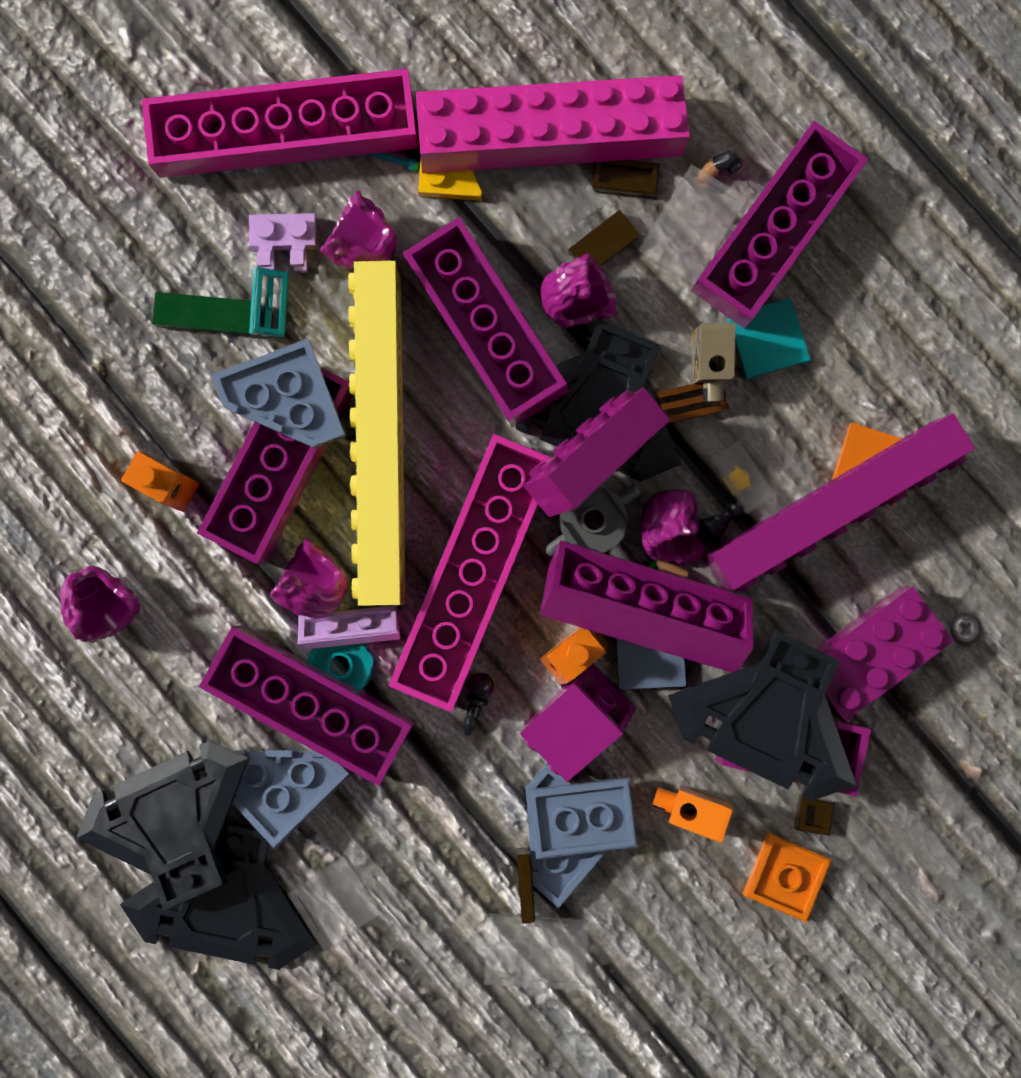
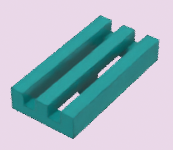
[249,267,289,339]

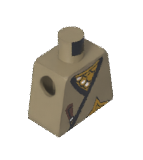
[691,323,735,403]

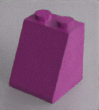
[519,664,637,782]

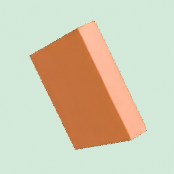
[832,422,902,506]
[742,832,832,923]

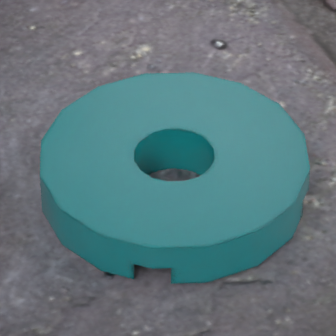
[307,643,374,691]

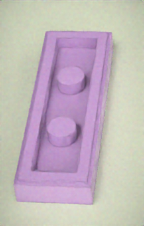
[298,605,400,650]

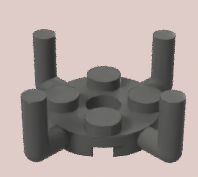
[545,484,641,561]

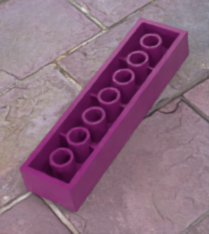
[704,413,975,592]

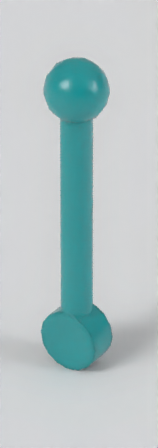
[358,153,420,172]

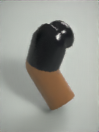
[694,150,743,189]

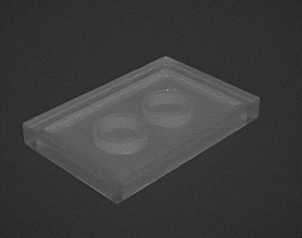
[638,164,748,286]
[484,913,589,991]

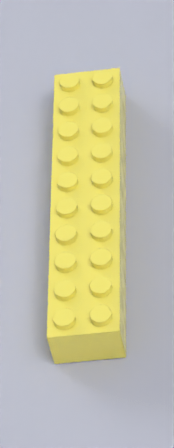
[348,261,406,606]

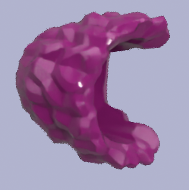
[320,190,397,270]
[541,254,618,328]
[640,489,705,564]
[270,538,348,619]
[60,566,141,643]

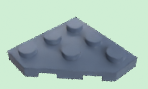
[211,339,346,448]
[206,750,351,849]
[526,763,606,908]

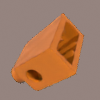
[121,451,200,512]
[540,627,609,685]
[652,786,733,843]

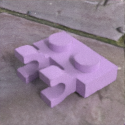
[249,213,317,273]

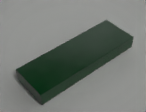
[152,292,253,336]

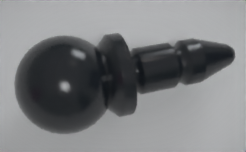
[464,673,494,736]

